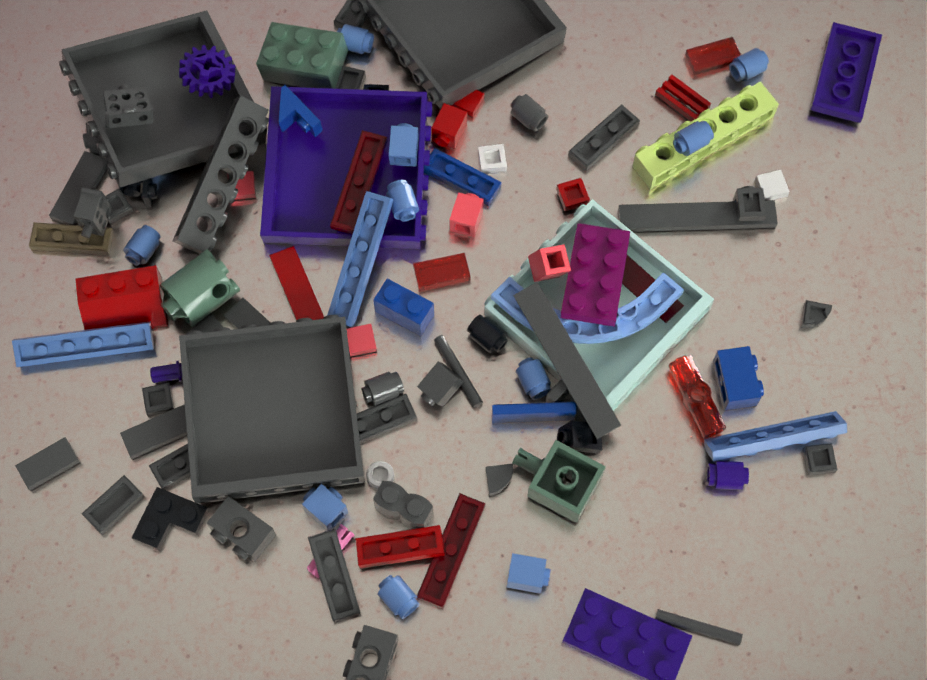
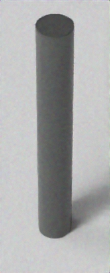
[434,335,483,408]
[655,609,743,645]

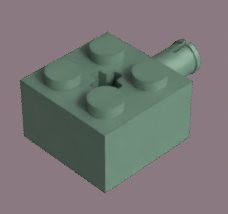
[512,440,606,523]

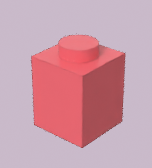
[449,192,484,238]
[528,244,571,282]

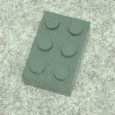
[256,22,348,89]

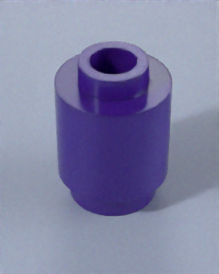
[707,461,749,490]

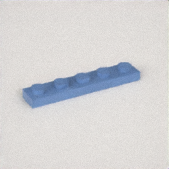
[327,191,394,327]
[12,321,154,367]
[704,411,847,462]

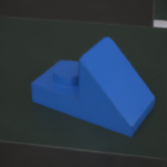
[279,85,323,137]

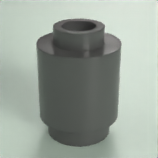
[510,94,549,131]
[361,371,404,406]

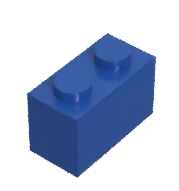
[373,278,434,337]
[713,346,764,411]

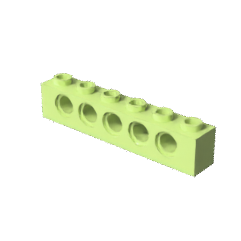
[632,81,779,190]

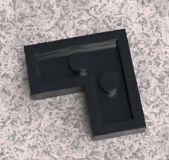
[131,487,209,551]

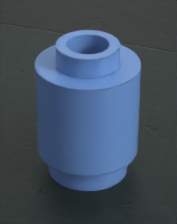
[337,24,374,54]
[729,48,769,82]
[673,121,714,156]
[386,180,419,222]
[123,225,161,265]
[515,357,551,400]
[377,575,420,619]

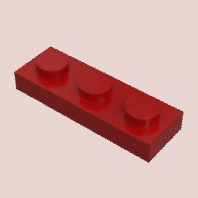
[356,525,445,569]

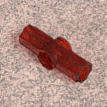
[668,355,726,439]

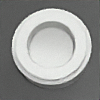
[366,461,395,490]

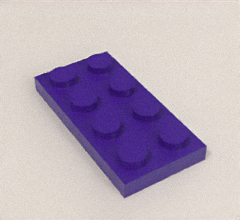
[811,22,882,123]
[562,588,692,680]

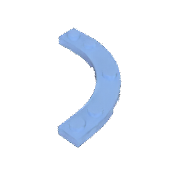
[491,272,684,344]

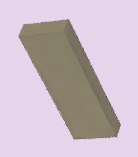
[29,222,113,256]

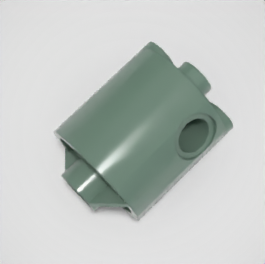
[159,249,240,327]

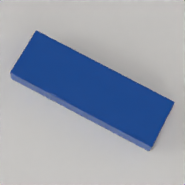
[424,148,502,206]
[492,402,576,423]

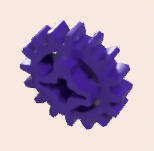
[179,45,236,98]

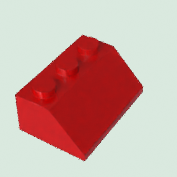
[75,265,168,330]

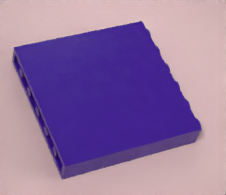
[260,86,432,249]

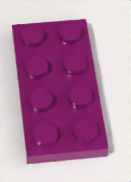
[560,223,630,327]

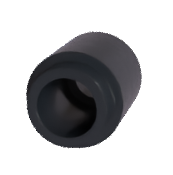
[467,314,508,353]

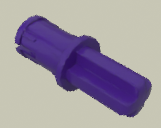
[150,360,183,383]

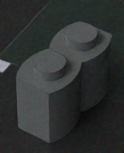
[373,481,434,530]

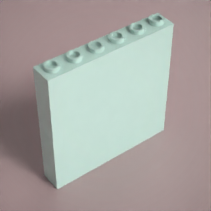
[484,199,714,411]

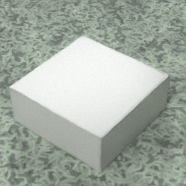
[478,144,507,174]
[755,170,790,201]

